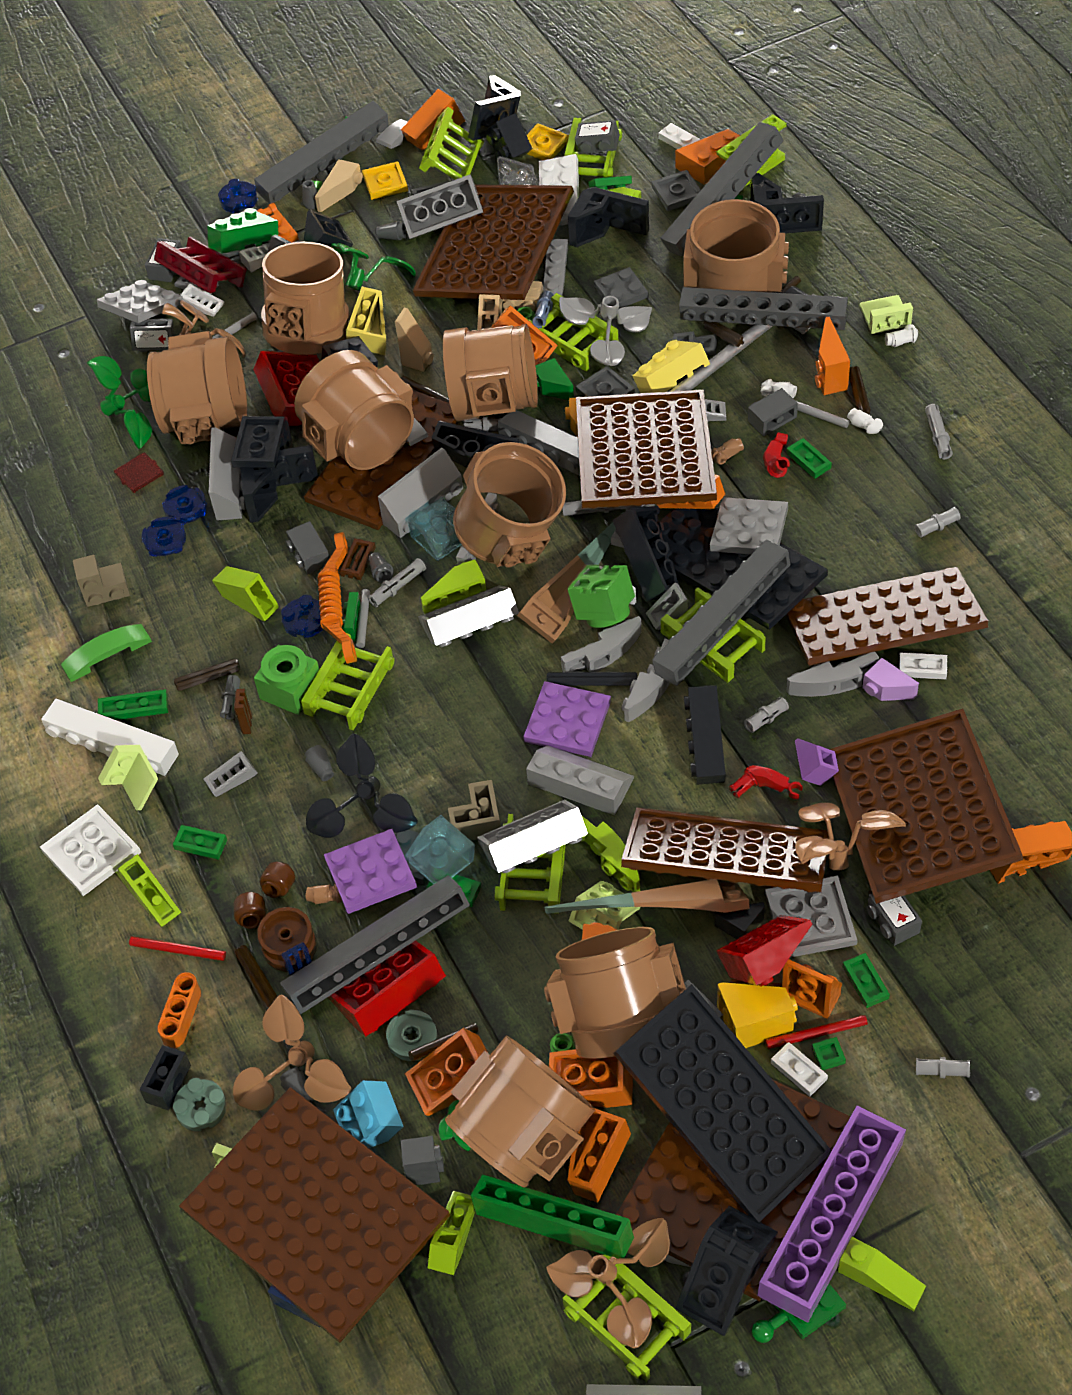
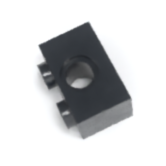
[139,1045,191,1111]

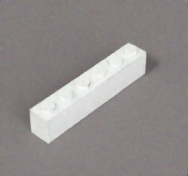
[41,699,179,776]

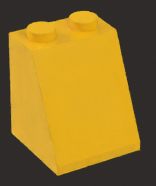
[717,982,798,1048]

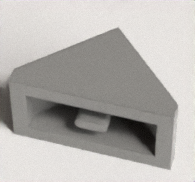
[646,583,688,630]

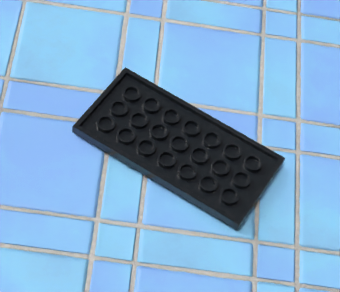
[660,507,828,630]
[613,984,832,1223]

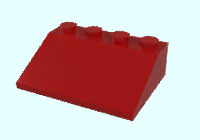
[253,351,320,426]
[716,915,812,987]
[328,940,446,1037]

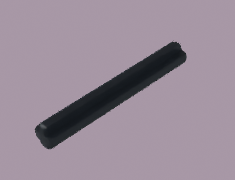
[546,672,638,686]

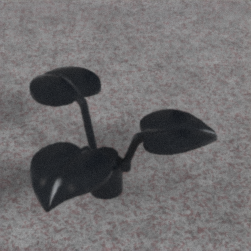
[306,733,418,838]

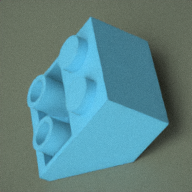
[333,1080,404,1148]

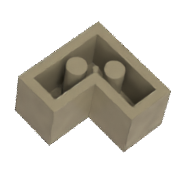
[73,555,130,607]
[448,780,500,843]

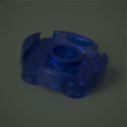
[218,179,257,213]
[162,485,206,526]
[142,517,186,557]
[281,595,323,638]

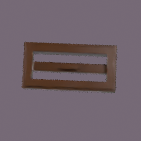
[339,538,376,580]
[234,689,253,734]

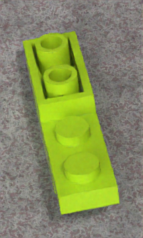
[581,815,640,892]

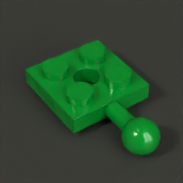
[752,1284,846,1343]

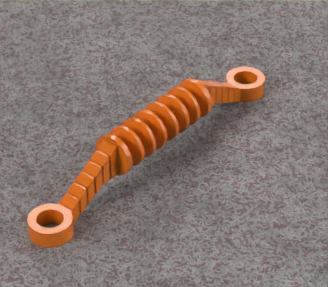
[318,532,357,664]

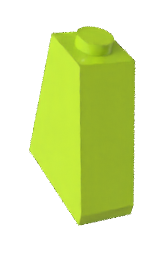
[212,566,279,621]

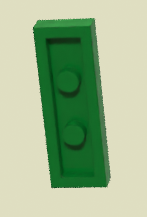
[98,689,168,720]

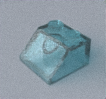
[408,497,462,561]
[405,815,475,884]

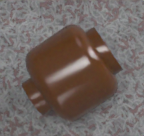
[259,861,295,898]
[234,892,266,929]

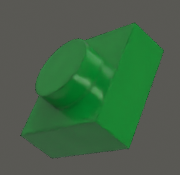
[812,1037,846,1070]

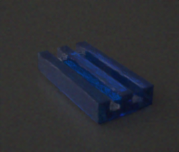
[281,942,312,977]

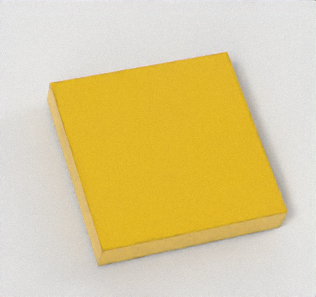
[527,123,569,160]
[362,162,408,200]

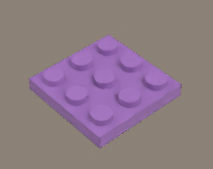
[524,681,611,757]
[324,829,417,914]

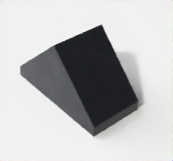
[714,902,765,939]

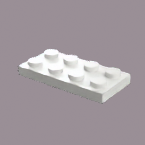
[539,154,579,226]

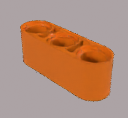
[158,972,201,1049]

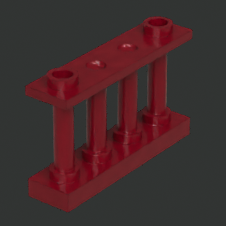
[154,237,247,293]

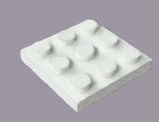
[40,804,141,896]

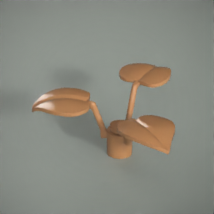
[162,300,246,357]
[795,803,906,870]
[233,994,352,1110]
[547,1218,670,1349]

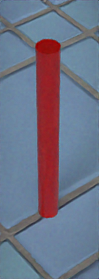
[129,936,226,961]
[765,1015,868,1049]

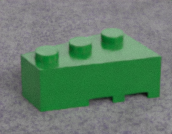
[207,208,278,253]

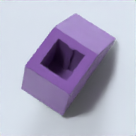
[795,738,839,786]

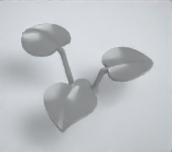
[559,296,652,366]

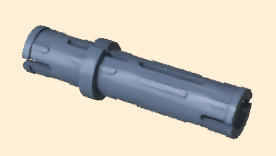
[533,291,553,328]

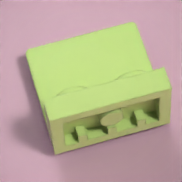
[860,295,913,334]
[98,745,158,810]
[569,881,640,930]

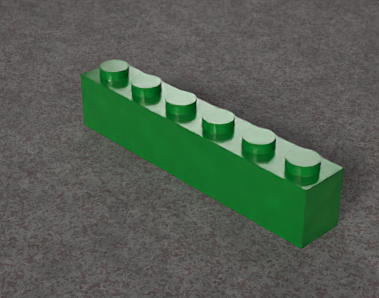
[471,1174,634,1258]

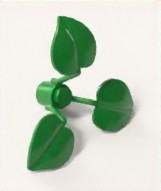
[331,243,416,291]
[87,356,152,449]

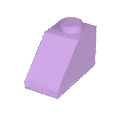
[863,658,919,701]

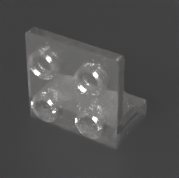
[497,156,539,185]

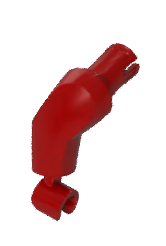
[763,432,790,478]
[729,765,803,799]

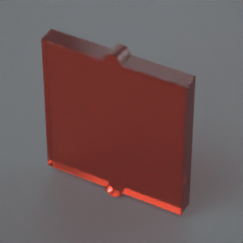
[114,452,164,493]

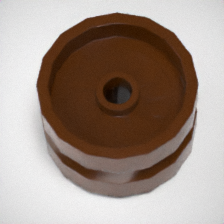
[257,907,317,972]

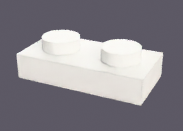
[659,123,700,149]
[899,653,947,679]
[771,1042,828,1097]

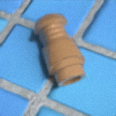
[711,438,744,465]
[306,884,342,904]

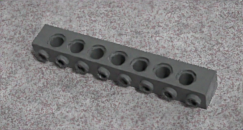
[679,287,848,330]

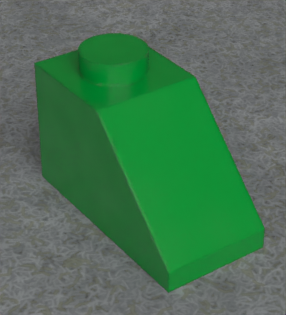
[536,358,574,400]

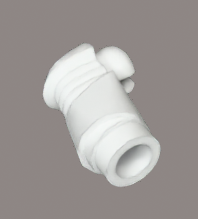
[885,324,918,347]
[761,379,797,398]
[847,408,883,434]

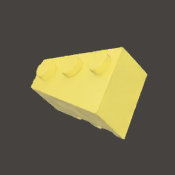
[346,287,386,355]
[633,340,710,393]

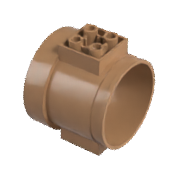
[684,199,789,293]
[261,242,349,355]
[443,324,538,421]
[147,331,248,444]
[295,350,414,470]
[453,442,566,567]
[544,927,686,1058]
[445,1035,595,1188]

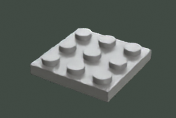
[97,280,183,323]
[710,497,788,554]
[765,876,857,958]

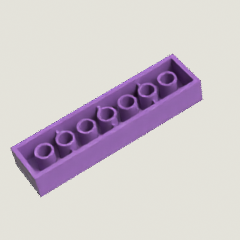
[757,1106,906,1323]

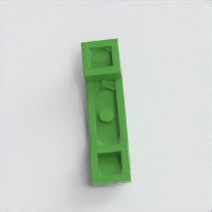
[61,624,152,682]

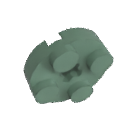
[386,1010,438,1061]
[173,1078,226,1131]

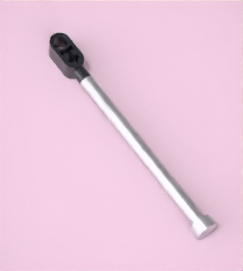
[669,286,808,392]

